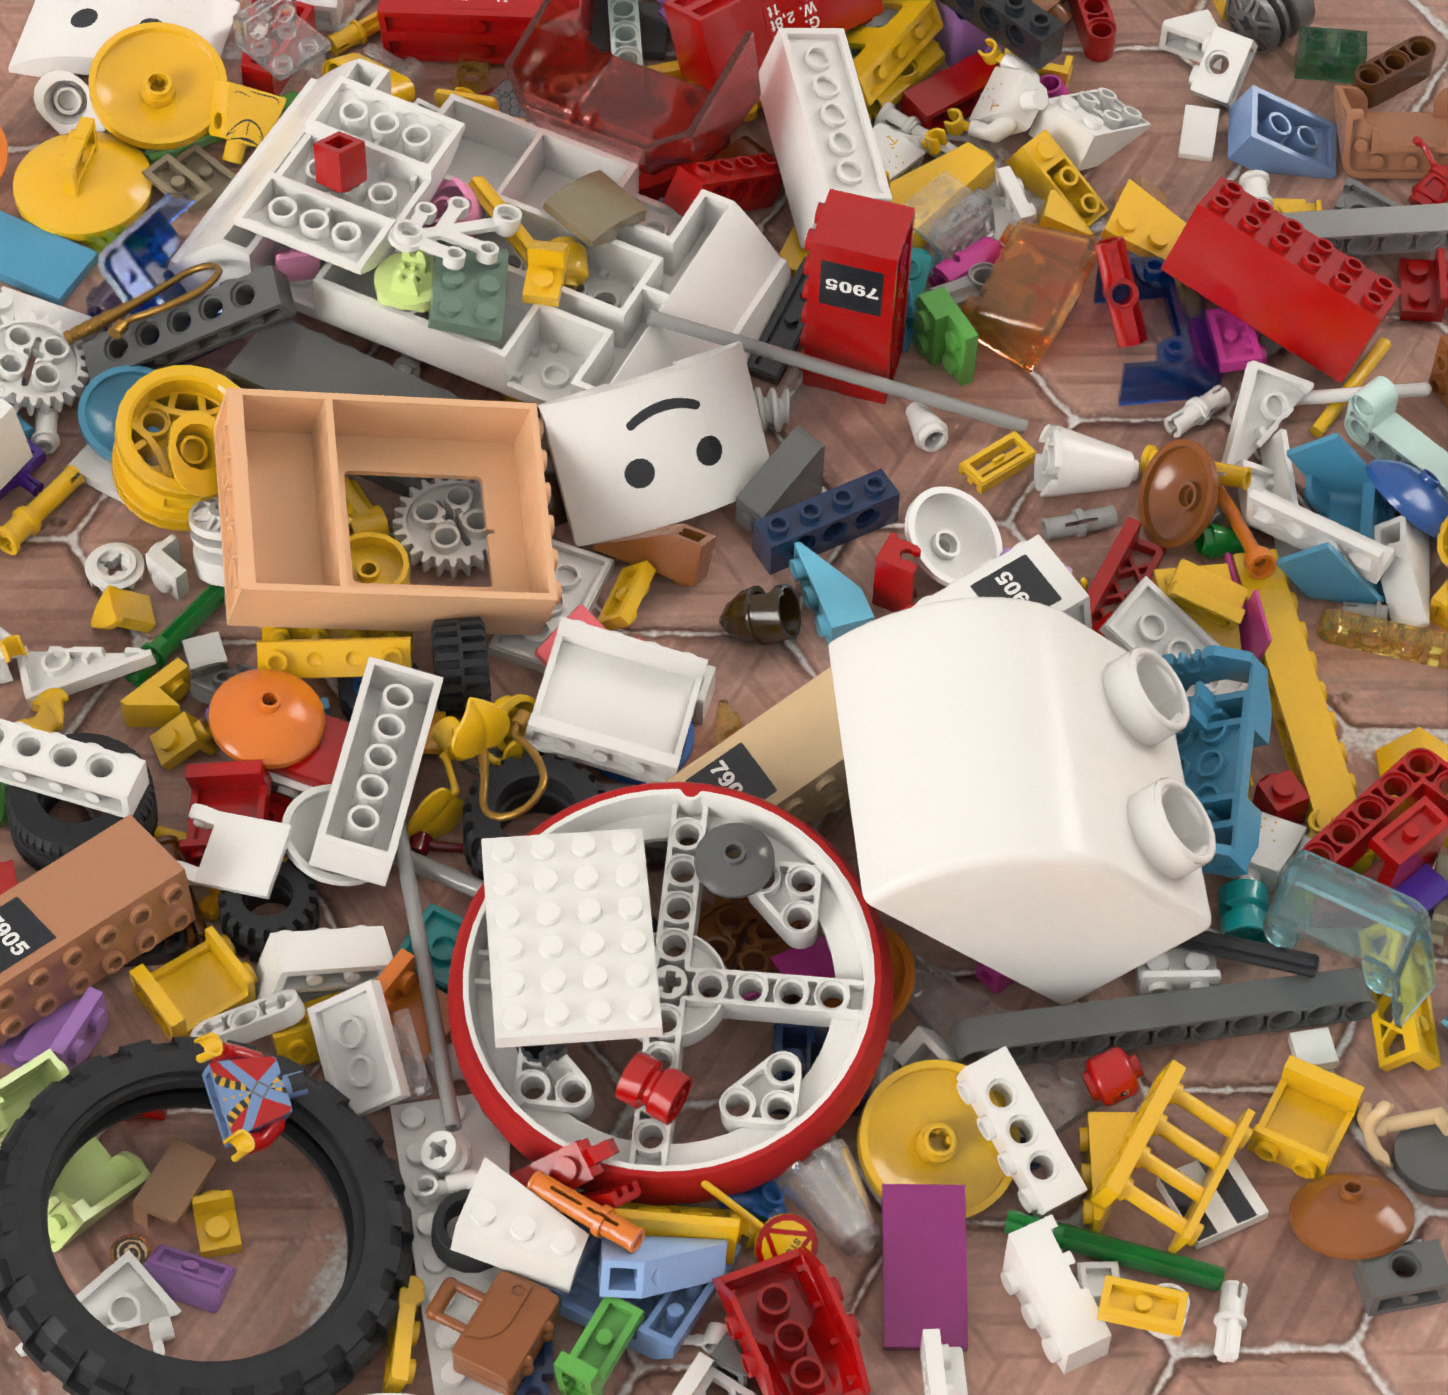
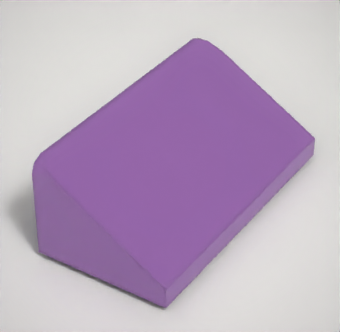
[143,1244,237,1313]

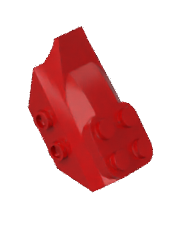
[712,1246,871,1395]

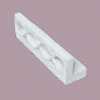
[1246,489,1395,584]

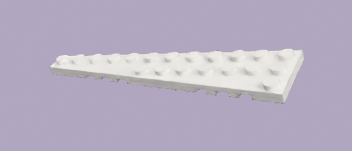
[390,1094,510,1395]

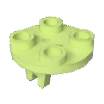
[374,250,434,312]

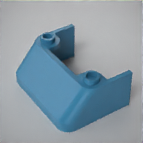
[1277,432,1394,604]

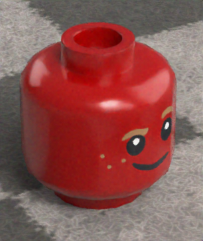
[1081,1047,1145,1107]

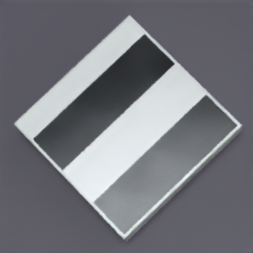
[1155,1151,1269,1250]

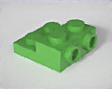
[912,286,979,386]

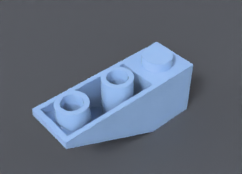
[598,1236,727,1299]

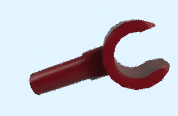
[409,831,463,857]

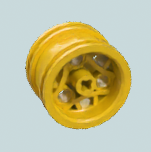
[111,365,240,532]

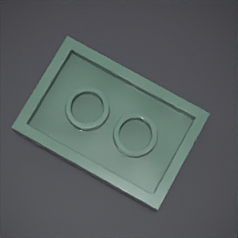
[428,240,509,342]

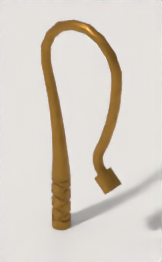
[63,262,223,345]
[464,701,548,822]

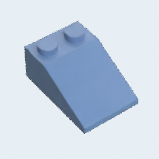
[1228,85,1337,179]

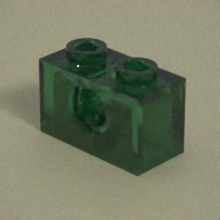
[1294,26,1367,83]

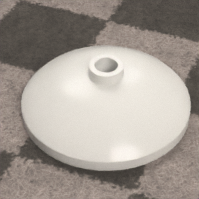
[905,486,1003,587]
[282,784,399,886]

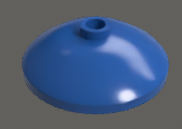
[1366,458,1448,539]

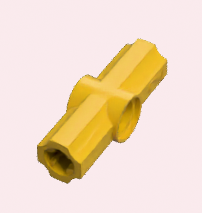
[866,40,945,118]

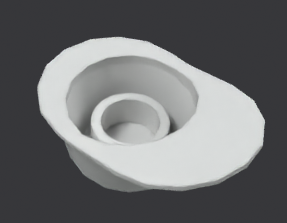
[34,70,106,135]

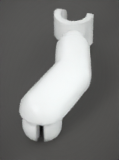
[417,1169,478,1205]

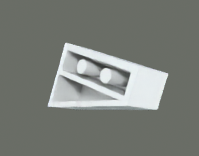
[254,925,393,1002]
[450,1157,589,1293]
[1000,1214,1112,1374]

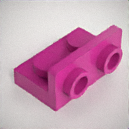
[1206,308,1267,373]

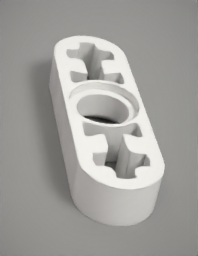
[190,989,306,1044]

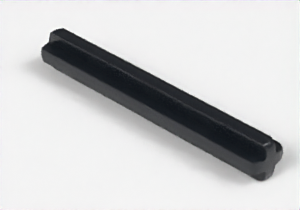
[1174,930,1320,978]

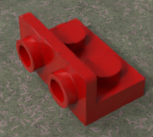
[1397,247,1448,322]

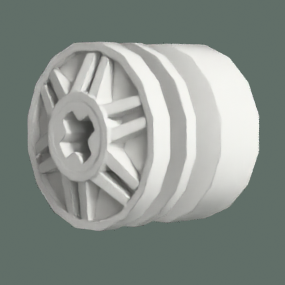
[188,497,225,587]

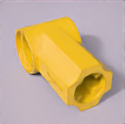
[344,477,389,536]

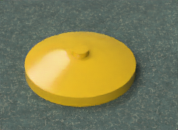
[88,22,227,150]
[857,1060,1020,1220]

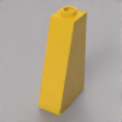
[890,142,995,249]

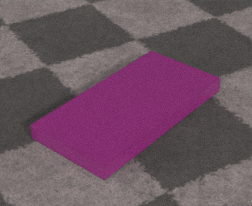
[882,1184,968,1351]

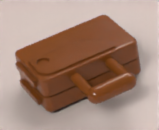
[426,1271,560,1395]

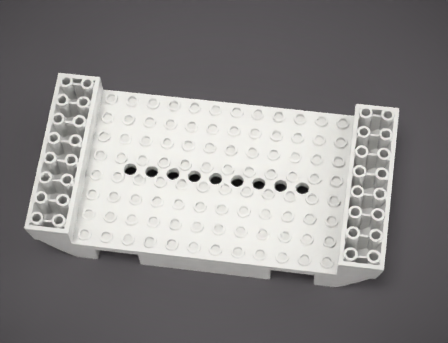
[165,58,792,408]

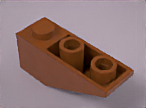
[593,523,716,587]

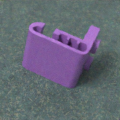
[934,0,1006,67]
[0,986,109,1074]

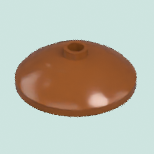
[1138,439,1219,549]
[1289,1171,1414,1260]

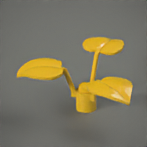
[406,697,545,841]

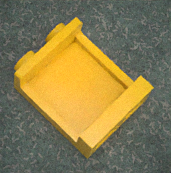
[129,925,258,1042]
[1247,1055,1365,1179]

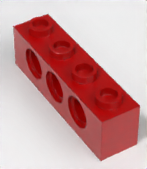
[663,153,783,217]

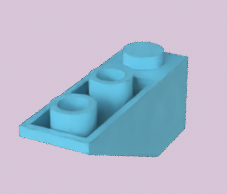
[789,542,874,646]

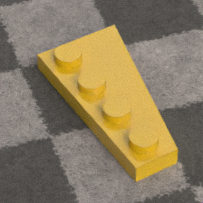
[1100,179,1187,267]

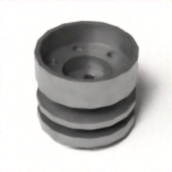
[1225,0,1316,55]

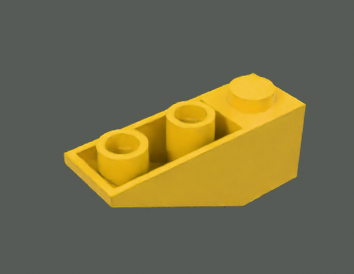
[1005,129,1109,227]
[1078,1112,1137,1233]

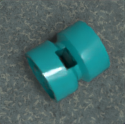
[1217,879,1272,944]

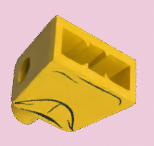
[209,79,287,165]

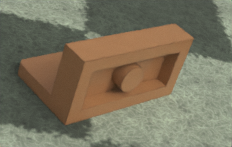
[132,1137,217,1228]

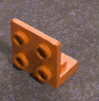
[376,948,451,1067]

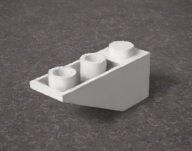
[1374,515,1430,637]

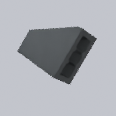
[735,426,825,533]

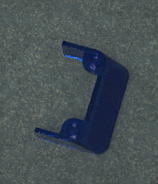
[98,192,253,365]
[1093,257,1223,406]

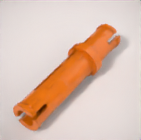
[526,1170,646,1254]

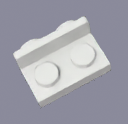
[1135,949,1221,996]
[920,1329,968,1395]

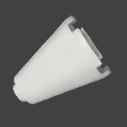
[1034,424,1139,497]

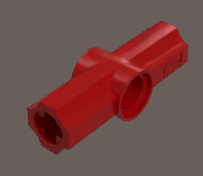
[1093,236,1148,348]

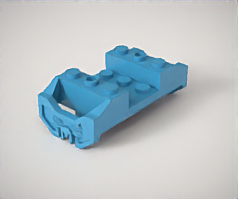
[1162,645,1272,877]

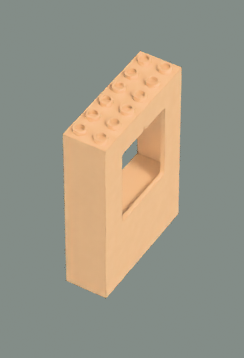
[214,388,562,636]

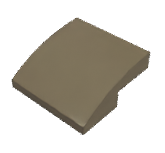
[142,143,236,213]
[543,170,648,248]

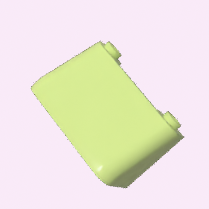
[0,1049,151,1252]

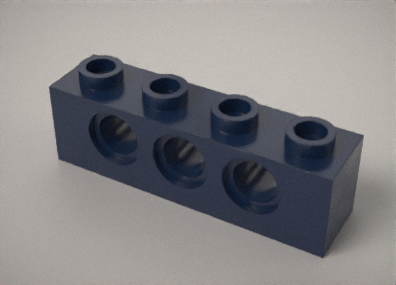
[752,468,900,575]

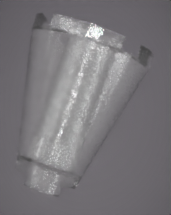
[776,1138,881,1258]

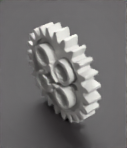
[0,312,89,416]
[393,478,493,578]

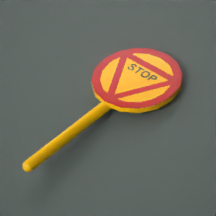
[701,1181,818,1263]

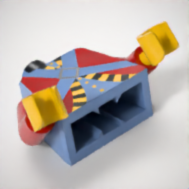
[194,1032,308,1162]

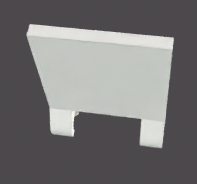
[177,803,294,899]

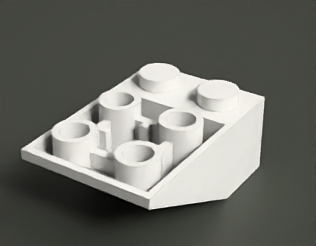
[1028,88,1152,171]

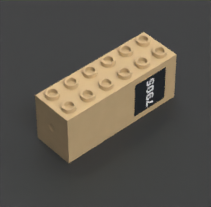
[665,667,849,859]

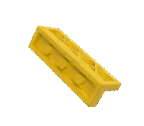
[1359,915,1441,1072]

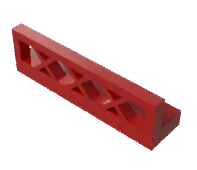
[1087,517,1166,626]

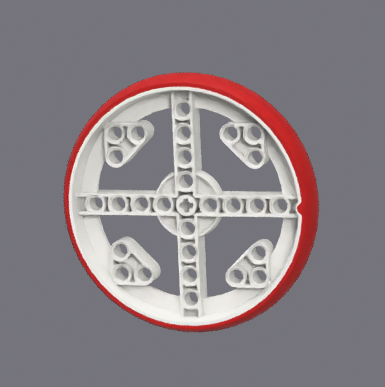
[448,781,894,1205]

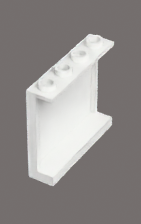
[524,617,708,783]

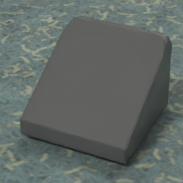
[710,1333,750,1389]

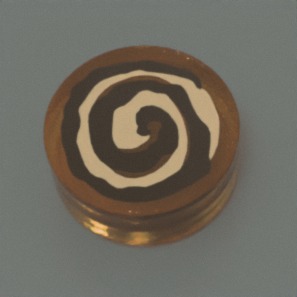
[109,1234,152,1265]

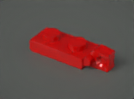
[509,1137,620,1189]

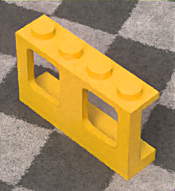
[845,0,944,106]

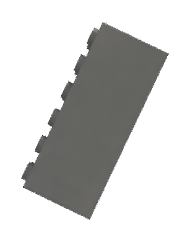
[225,318,459,498]

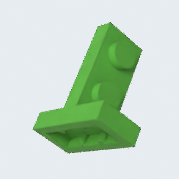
[553,1297,645,1395]

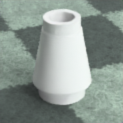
[905,402,948,452]

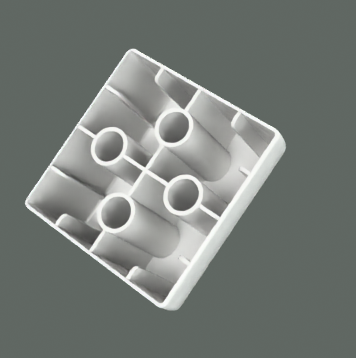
[829,597,1216,1005]

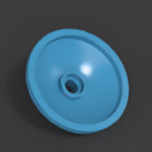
[78,365,161,464]

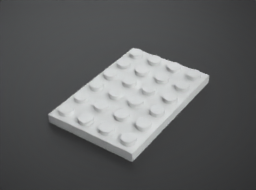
[481,828,663,1048]

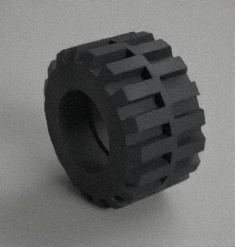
[431,617,491,715]
[218,858,320,963]

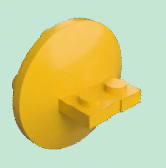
[13,116,153,244]

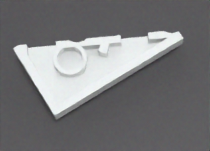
[1218,360,1314,476]
[16,646,156,708]
[15,1250,182,1357]

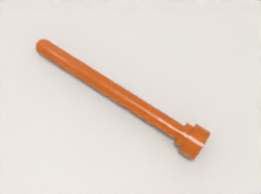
[1218,485,1277,579]

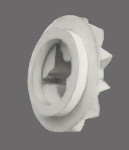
[85,543,145,593]

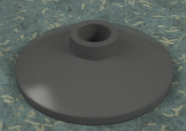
[694,823,775,898]

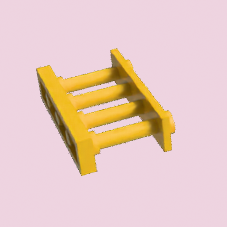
[256,627,414,678]
[1090,1060,1256,1254]

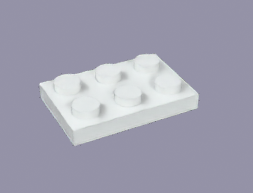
[307,980,411,1118]

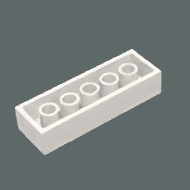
[309,656,443,886]

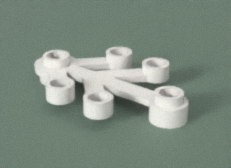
[388,196,522,270]

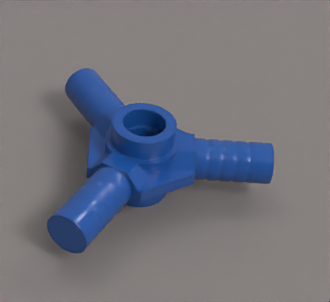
[718,1176,787,1222]

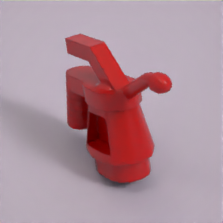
[1408,136,1448,205]

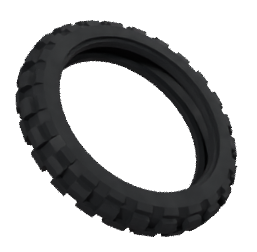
[0,1037,414,1395]

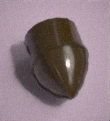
[719,584,801,646]

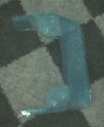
[1263,850,1437,1027]

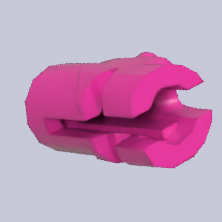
[929,236,1005,288]

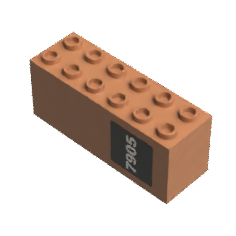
[0,814,196,1044]

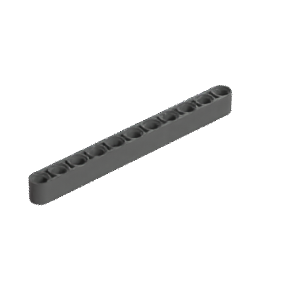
[949,968,1377,1066]

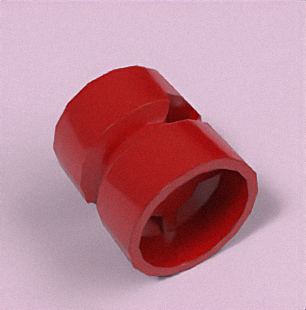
[615,1051,693,1125]

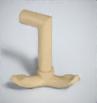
[1357,1101,1448,1170]

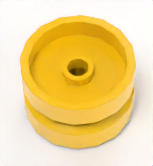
[349,532,411,585]

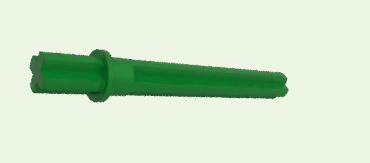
[124,584,225,687]
[1003,1209,1225,1291]

